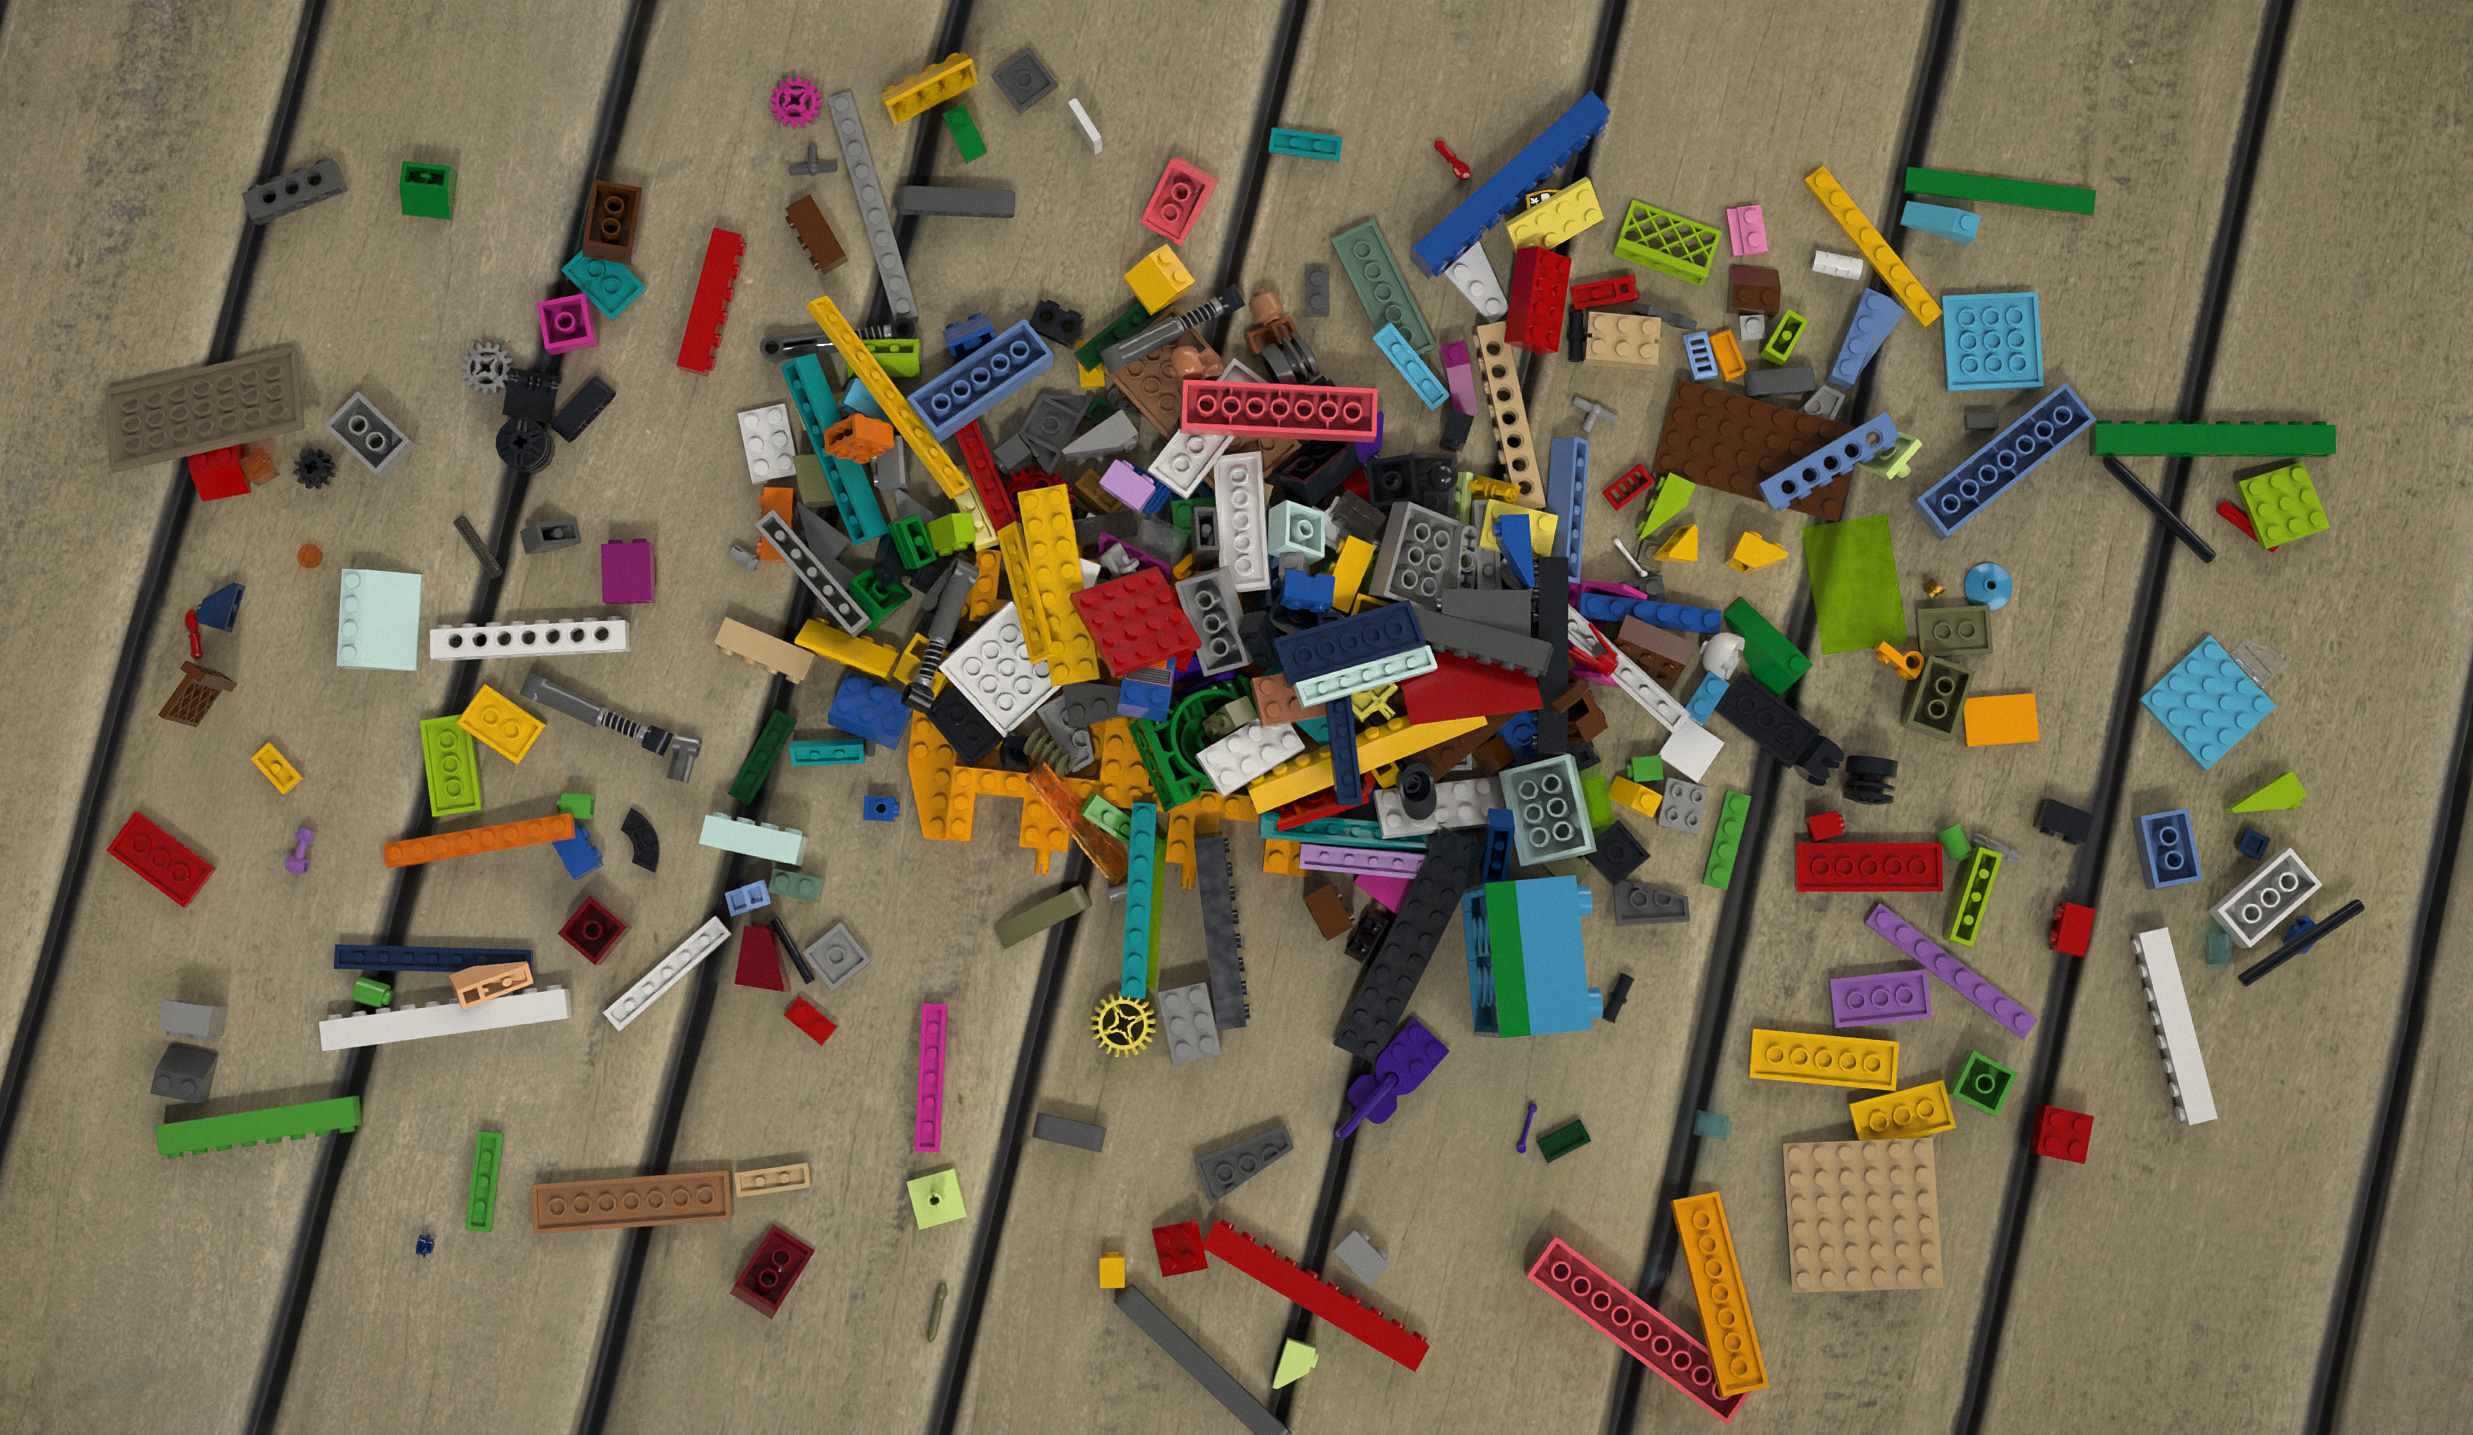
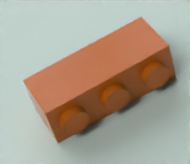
[757,487,796,563]

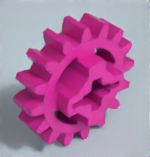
[770,76,823,130]

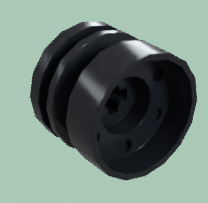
[496,418,555,474]
[1842,755,1898,806]

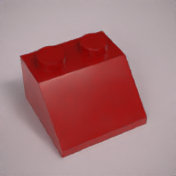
[188,444,251,502]

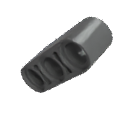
[1744,367,1816,399]
[1032,1112,1107,1152]

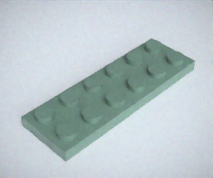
[1331,219,1437,369]

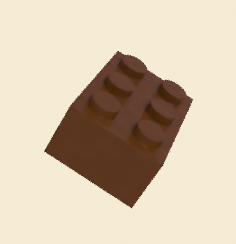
[582,179,642,265]
[1611,614,1694,689]

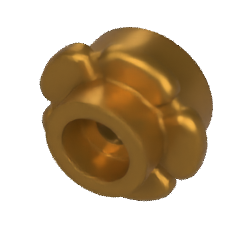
[1923,578,1945,599]

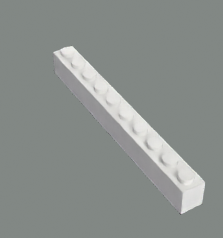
[319,985,573,1051]

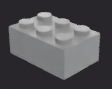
[324,391,417,480]
[1158,982,1221,1065]

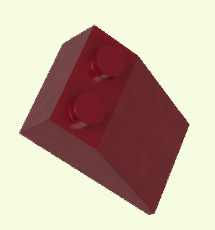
[730,1225,815,1320]

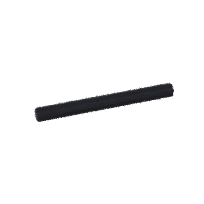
[2104,457,2216,563]
[2238,899,2365,987]

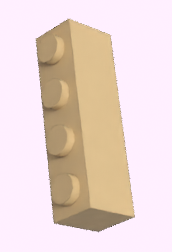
[714,617,818,685]

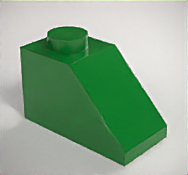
[942,104,987,164]

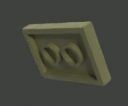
[1915,605,1993,658]

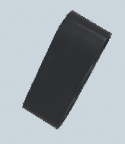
[550,376,616,443]

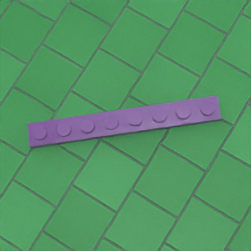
[1864,903,2038,1039]

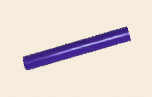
[1173,669,1236,701]

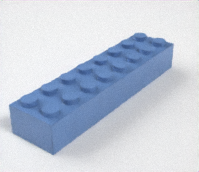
[1911,382,2097,541]

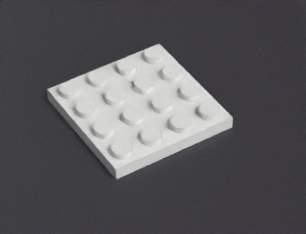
[938,600,1062,737]

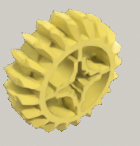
[1090,991,1156,1058]

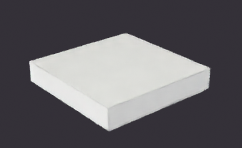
[1068,98,1103,155]
[1657,718,1724,783]

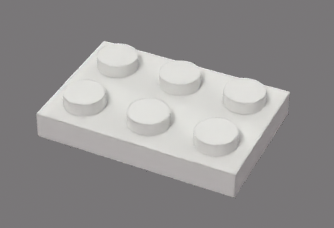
[738,403,797,485]

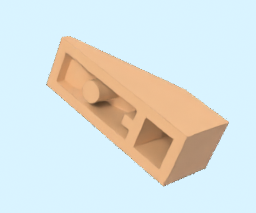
[449,961,533,1010]

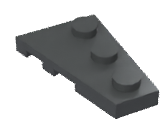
[1613,881,1690,926]

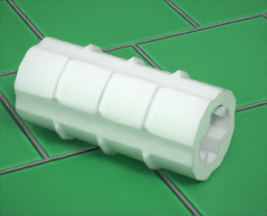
[1810,250,1863,280]

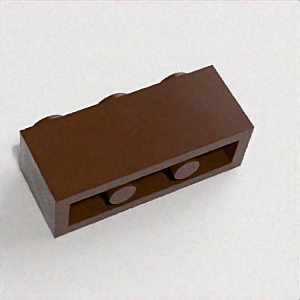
[785,194,848,275]

